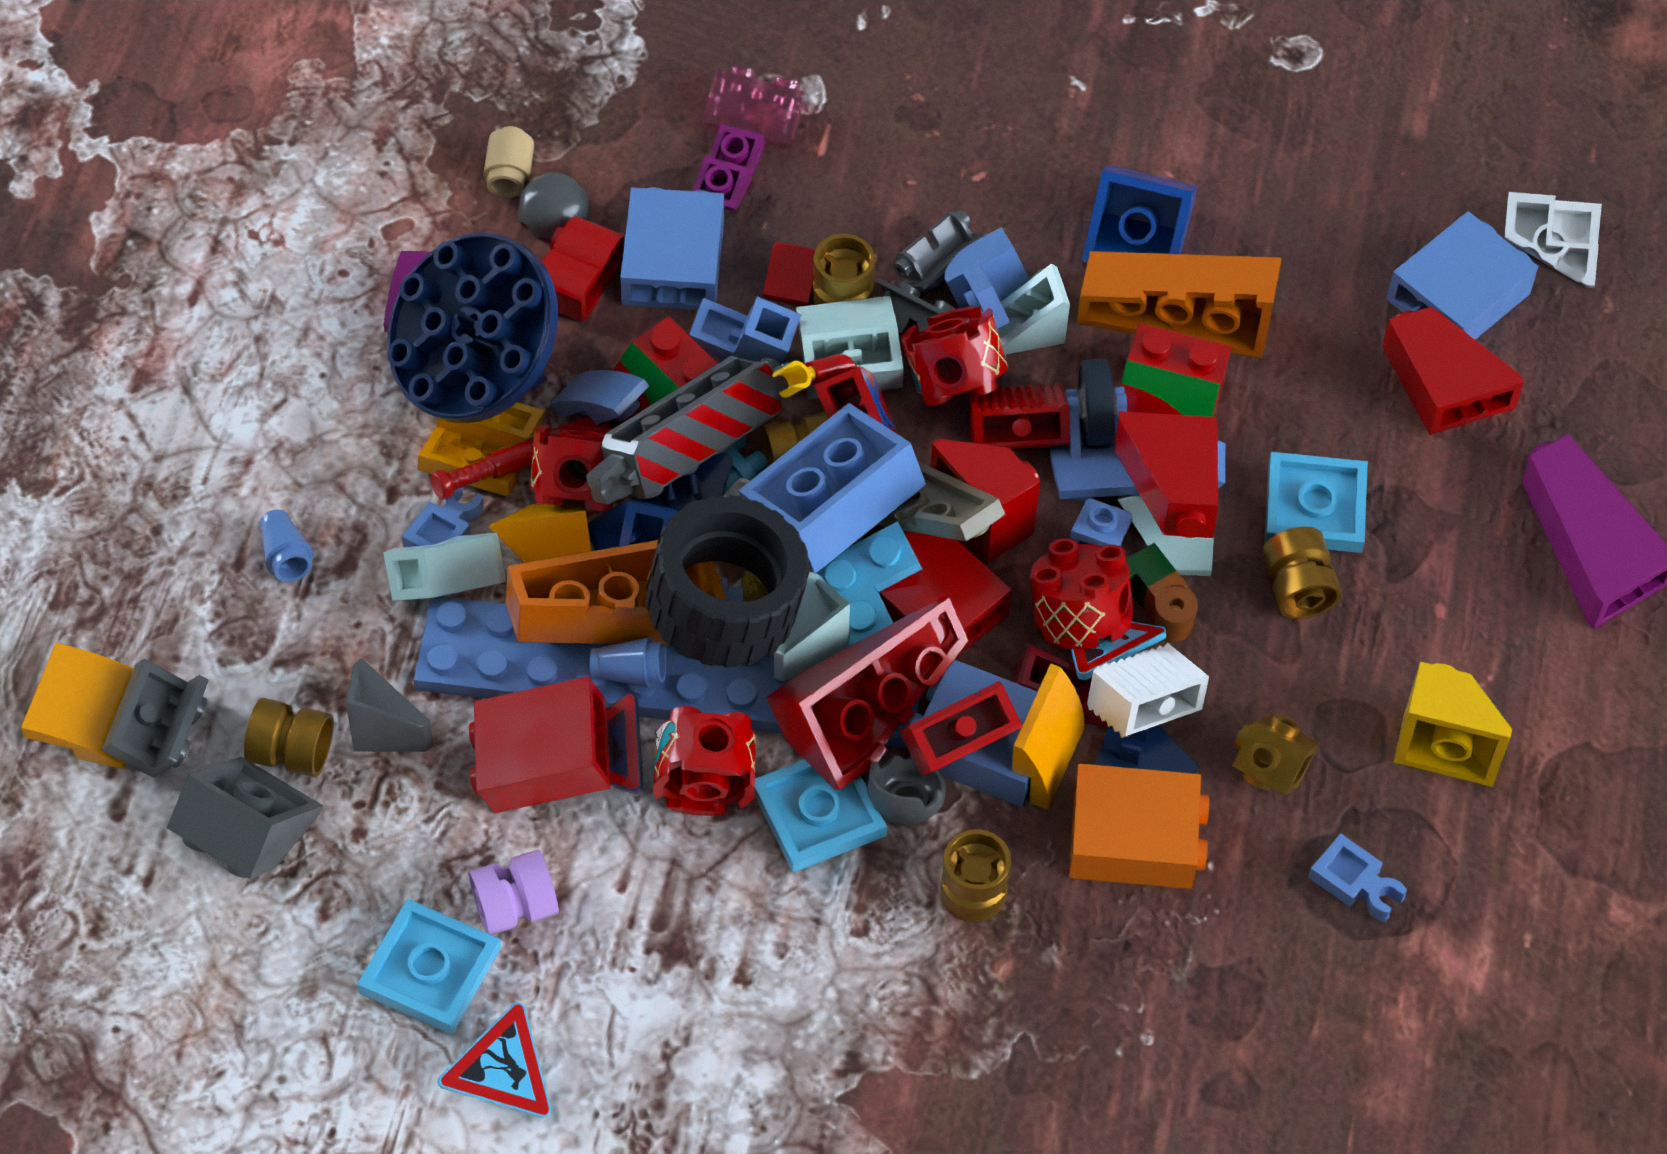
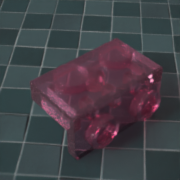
[702,65,809,147]

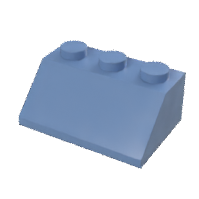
[738,403,926,574]

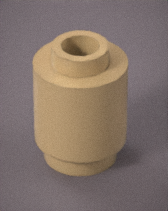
[483,126,534,198]

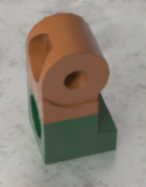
[1126,543,1198,642]

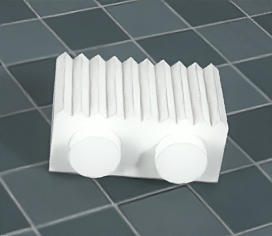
[1087,642,1209,738]

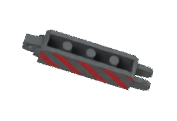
[586,356,789,504]

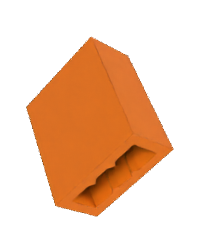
[1069,764,1209,889]

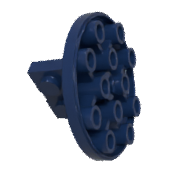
[387,232,558,423]

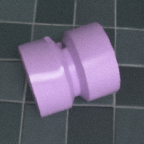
[468,850,559,935]

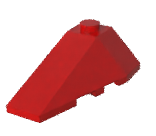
[766,596,968,790]

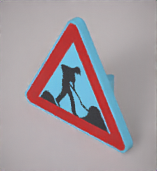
[1071,622,1166,680]
[437,1002,551,1118]

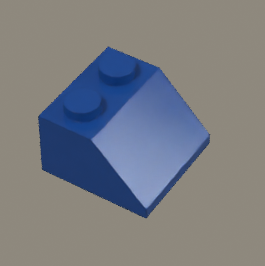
[1081,165,1198,262]

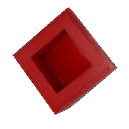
[763,242,816,306]

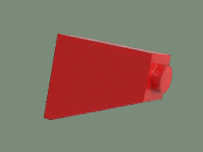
[1382,307,1524,435]
[1115,411,1218,538]

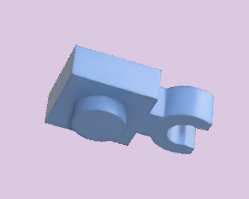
[401,488,484,547]
[1308,834,1407,922]

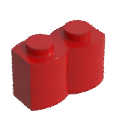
[540,216,625,322]

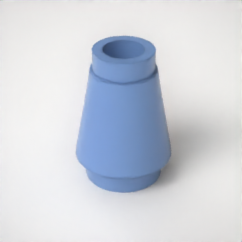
[260,509,314,582]
[589,637,666,688]

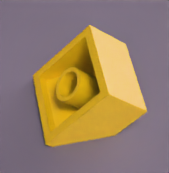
[1393,661,1512,787]

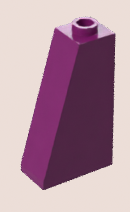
[1521,434,1667,629]

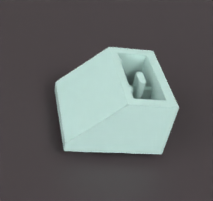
[796,296,903,399]

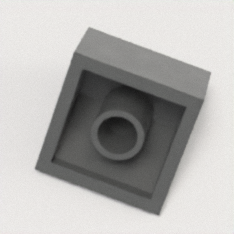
[167,756,323,879]

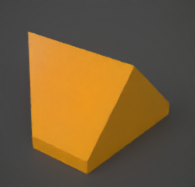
[488,499,591,563]

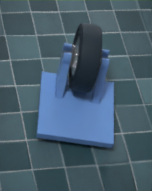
[1048,359,1139,501]

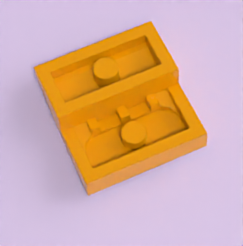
[417,402,545,497]
[21,643,134,769]
[1012,664,1084,810]

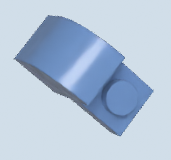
[945,227,1030,328]
[689,296,801,366]

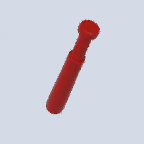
[430,415,610,500]

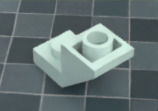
[383,533,506,601]

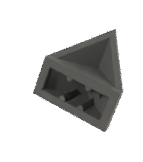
[345,658,433,752]

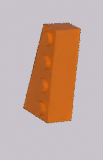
[1076,251,1282,358]

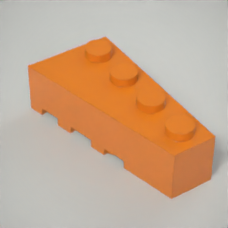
[506,540,727,645]

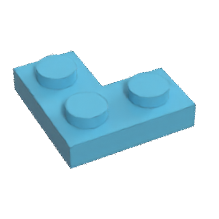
[811,521,922,646]

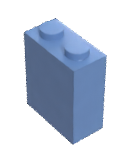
[621,187,724,310]
[1386,211,1539,339]
[910,659,1037,807]

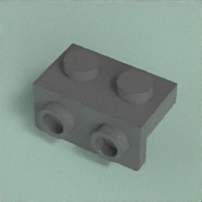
[101,659,209,778]

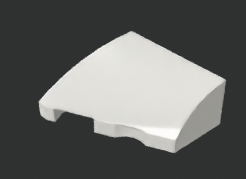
[1504,192,1602,288]

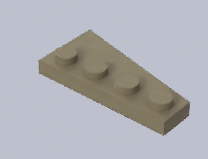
[876,461,1005,541]

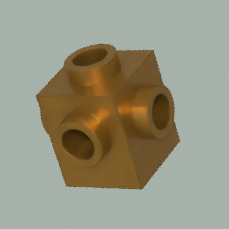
[1232,714,1320,796]

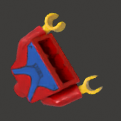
[772,354,898,434]

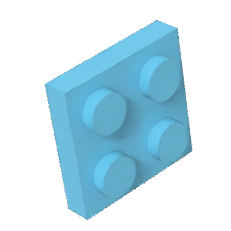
[1264,452,1368,553]
[755,759,887,873]
[357,899,501,1034]

